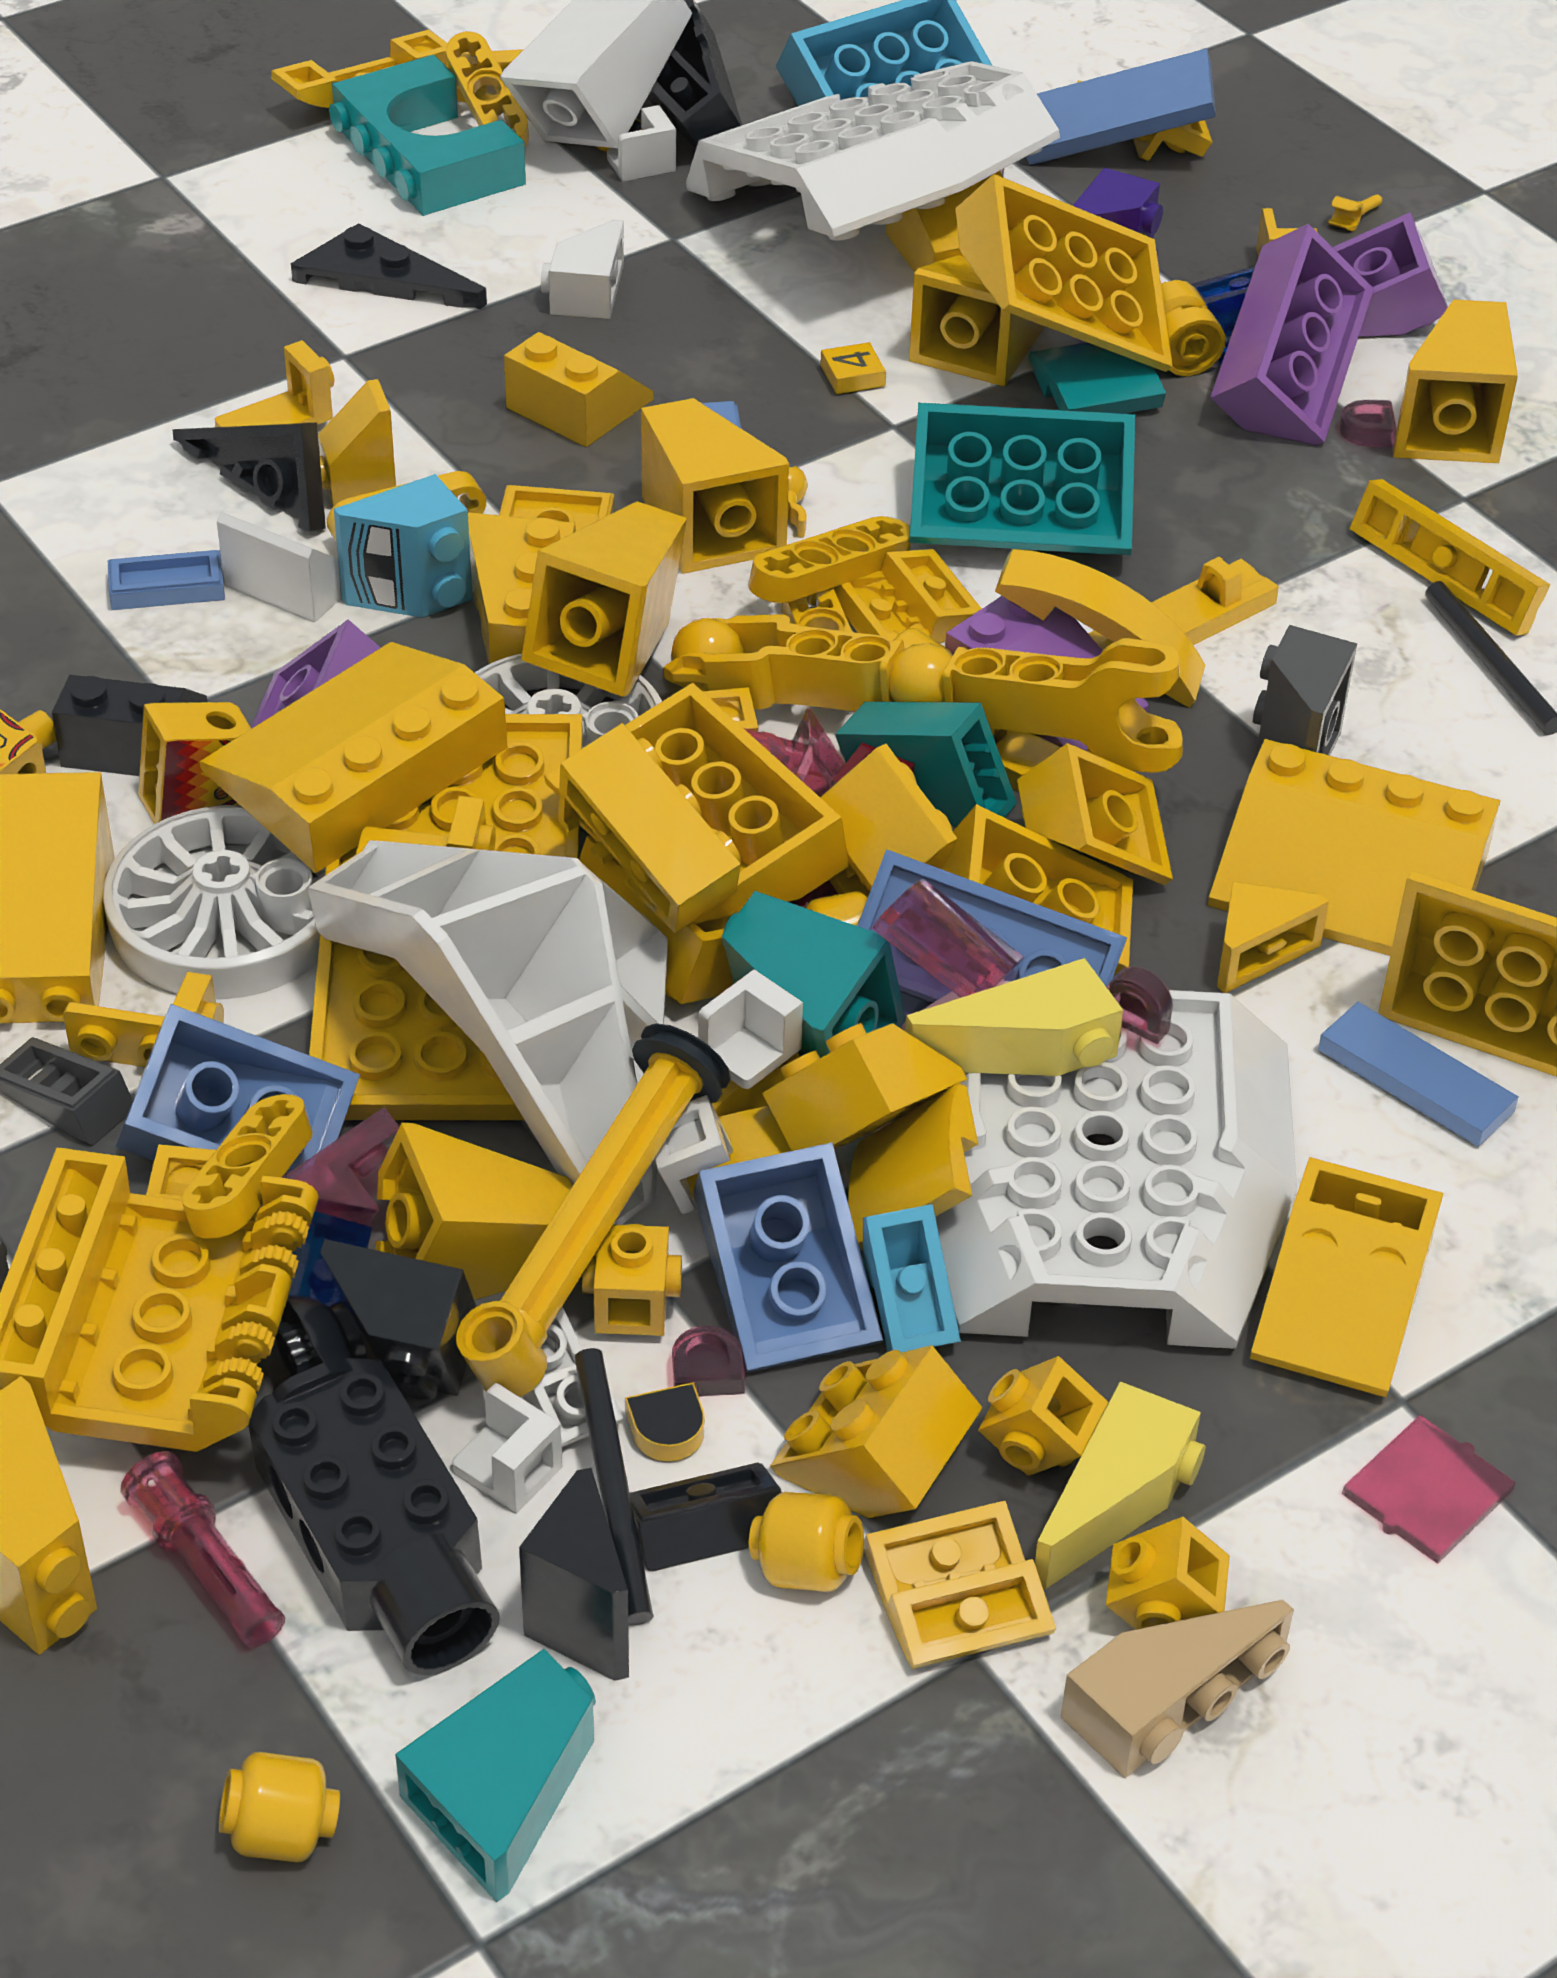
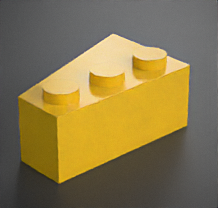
[468,512,576,665]

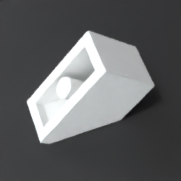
[541,219,624,319]

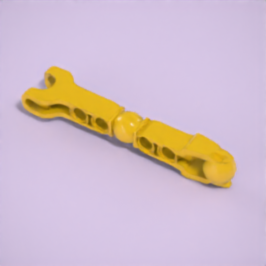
[663,614,1183,773]

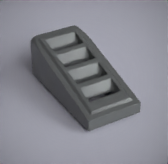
[0,1037,132,1145]

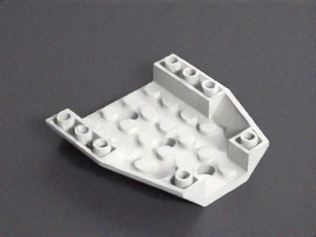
[686,61,1060,241]
[902,979,1297,1349]

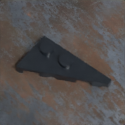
[291,223,487,309]
[172,422,326,531]

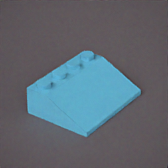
[776,0,993,106]

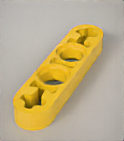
[748,516,912,603]

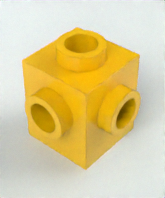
[582,1224,682,1336]
[978,1356,1109,1476]
[1106,1516,1230,1630]

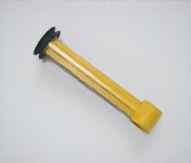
[456,1023,731,1397]

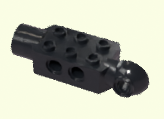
[248,1295,500,1675]

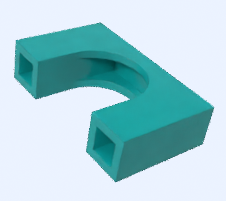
[329,55,526,216]

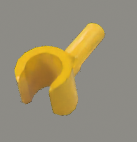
[1328,194,1382,231]

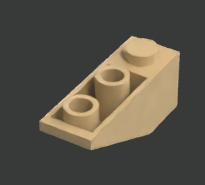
[1061,1600,1294,1778]

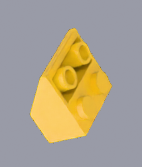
[820,744,958,897]
[770,1345,983,1518]

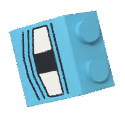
[334,474,473,618]

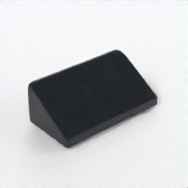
[630,1462,782,1571]

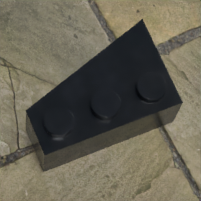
[647,0,742,149]

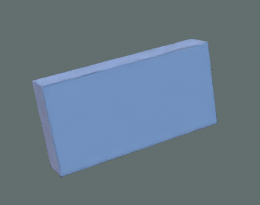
[107,550,225,610]

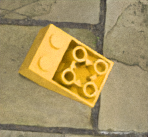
[1250,1157,1444,1398]

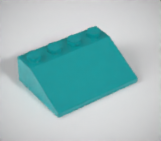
[909,402,1135,555]

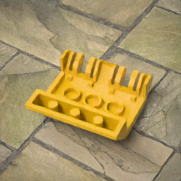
[0,1147,319,1452]

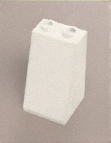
[500,0,692,149]

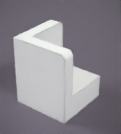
[607,105,676,182]
[698,970,803,1089]
[655,1095,733,1214]
[452,1383,563,1514]

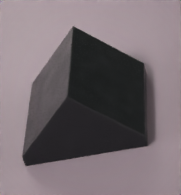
[519,1468,629,1681]

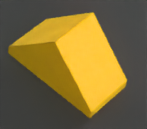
[1217,881,1329,993]

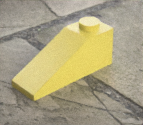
[905,958,1123,1076]
[1035,1382,1206,1590]

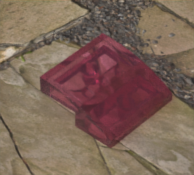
[872,879,1024,998]

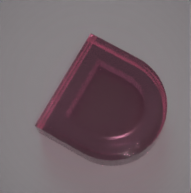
[1339,400,1397,447]
[1106,967,1173,1044]
[672,1326,745,1397]

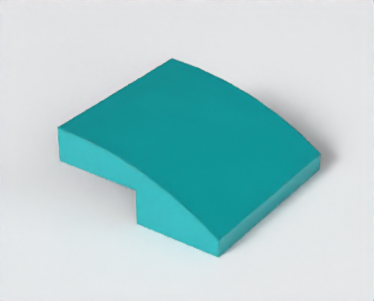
[1028,342,1166,414]

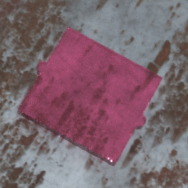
[1342,1415,1516,1564]

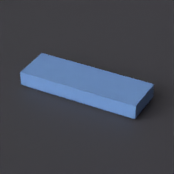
[1318,1001,1519,1147]

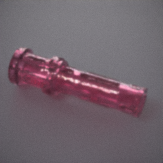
[120,1451,285,1648]

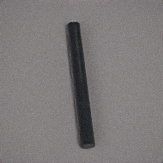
[1425,581,1557,735]
[574,1348,654,1625]

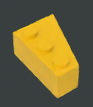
[558,723,741,933]

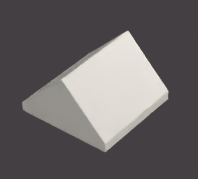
[217,511,342,622]

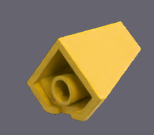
[375,1123,572,1300]

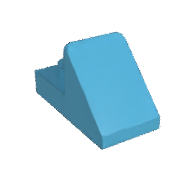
[863,1204,961,1353]

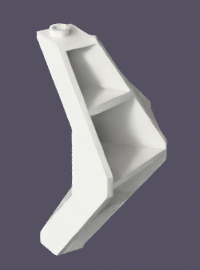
[307,840,668,1225]

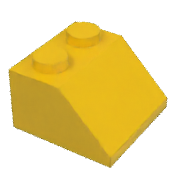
[504,332,654,447]
[762,1023,967,1151]

